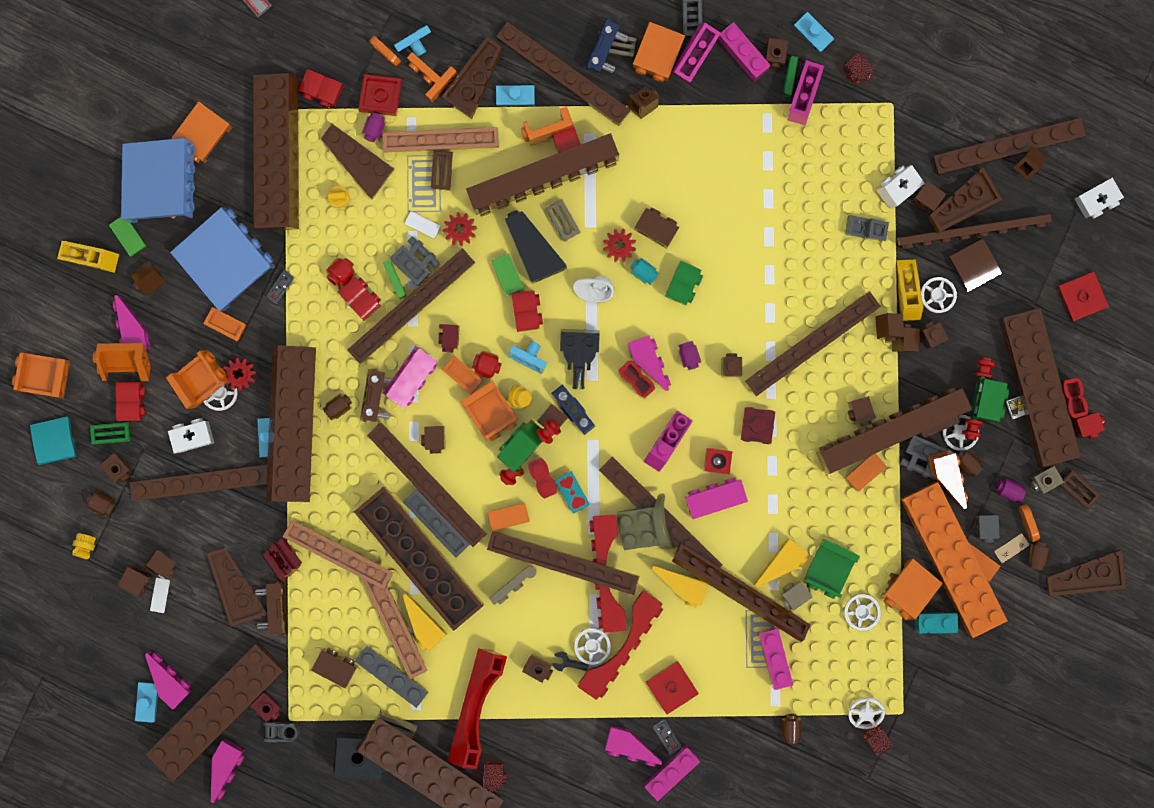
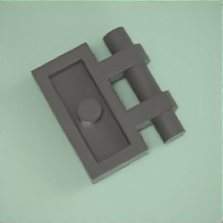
[390,236,440,286]
[900,435,947,480]

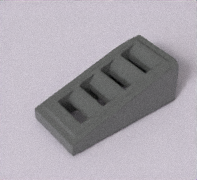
[682,0,702,36]

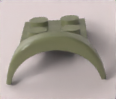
[617,493,675,550]

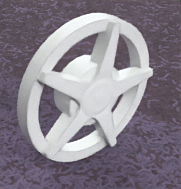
[921,277,957,313]
[204,378,238,411]
[943,415,979,451]
[844,594,881,631]
[574,628,611,665]
[848,697,885,729]

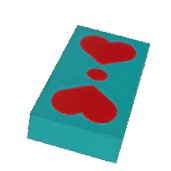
[555,471,590,514]

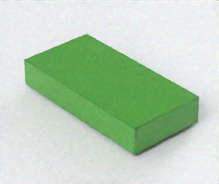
[109,217,147,257]
[492,253,524,296]
[383,260,407,300]

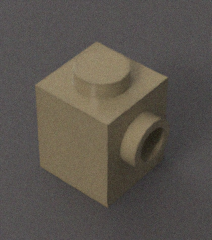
[1030,466,1064,494]
[780,580,813,611]

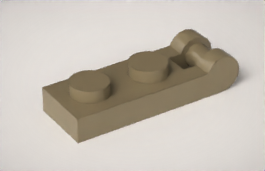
[489,566,536,605]

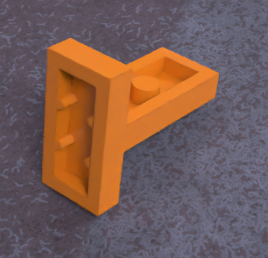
[407,52,458,103]

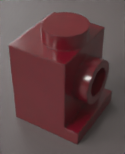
[439,324,460,353]
[250,691,282,722]

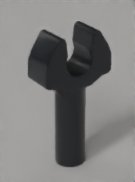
[552,651,588,672]

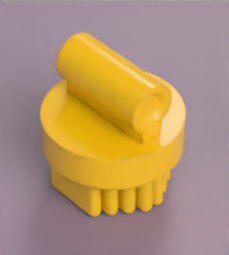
[327,186,349,208]
[507,385,532,408]
[72,533,96,560]

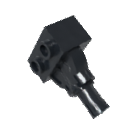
[560,329,600,389]

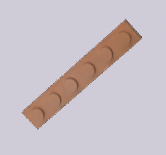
[383,127,499,153]
[283,520,394,590]
[362,579,428,679]

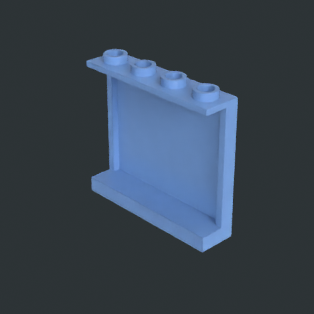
[121,138,195,223]
[170,207,276,311]

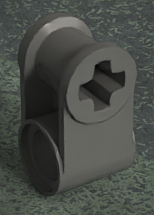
[263,721,301,742]

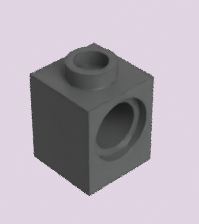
[975,515,1000,543]

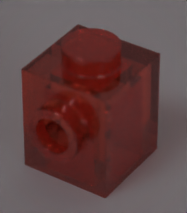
[842,52,875,85]
[864,726,893,756]
[482,762,507,792]

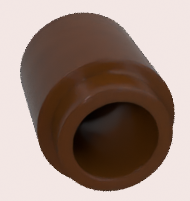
[323,393,352,420]
[957,449,984,478]
[86,491,116,517]
[1027,541,1050,571]
[782,714,801,744]

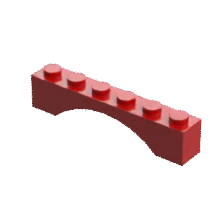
[589,514,627,633]
[577,590,663,700]
[448,648,507,769]

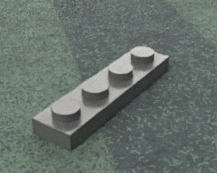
[403,489,470,558]
[356,645,428,708]

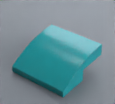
[30,417,76,465]

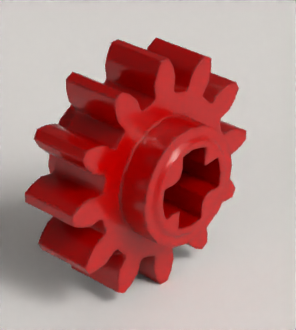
[443,212,477,247]
[603,229,636,263]
[223,357,257,392]

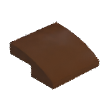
[949,238,1002,292]

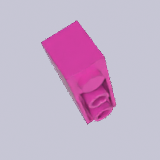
[113,295,151,350]
[627,335,671,391]
[643,411,693,472]
[145,651,192,710]
[605,725,662,767]
[211,739,245,803]

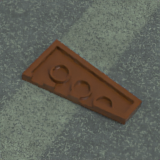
[441,37,503,120]
[321,124,395,200]
[928,167,1002,234]
[207,547,267,627]
[1046,550,1126,596]

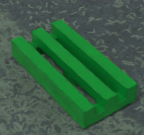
[782,56,798,98]
[90,422,131,445]

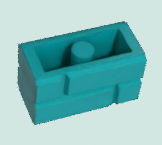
[915,612,958,634]

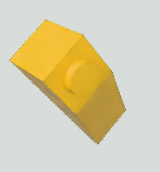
[57,241,119,273]
[896,259,923,321]
[753,538,808,587]
[651,565,708,608]
[403,593,447,651]

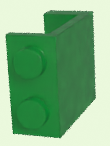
[803,539,860,599]

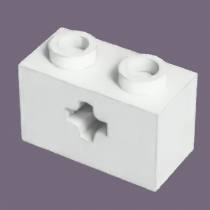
[876,165,925,208]
[1075,178,1124,219]
[168,418,214,453]

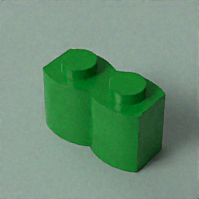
[665,261,703,306]

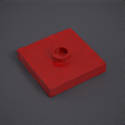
[358,74,402,116]
[1057,272,1109,322]
[646,661,699,715]

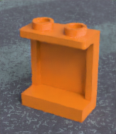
[632,22,685,82]
[172,102,233,163]
[521,106,574,146]
[93,343,151,381]
[166,350,229,409]
[12,352,70,398]
[460,380,518,442]
[881,559,943,620]

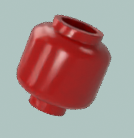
[326,258,355,287]
[472,351,502,378]

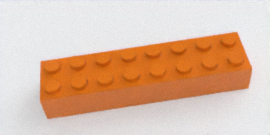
[900,482,1007,638]

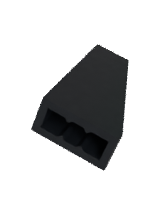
[505,210,567,284]

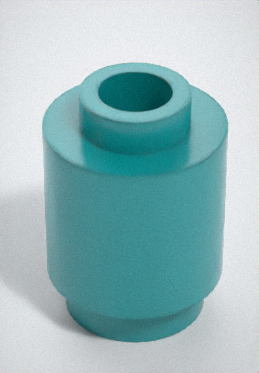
[630,258,659,285]

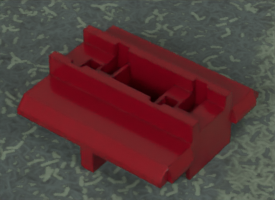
[741,407,775,445]
[263,537,302,582]

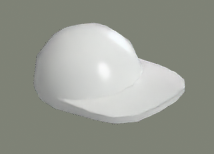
[573,276,614,302]

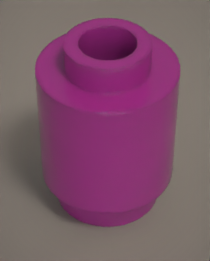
[361,112,386,142]
[678,341,702,370]
[996,478,1026,502]

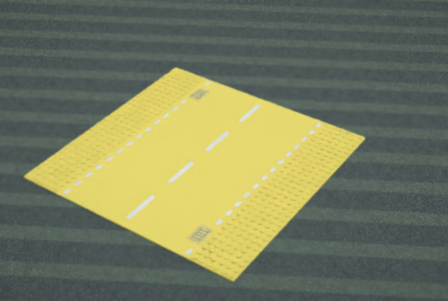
[286,103,904,721]

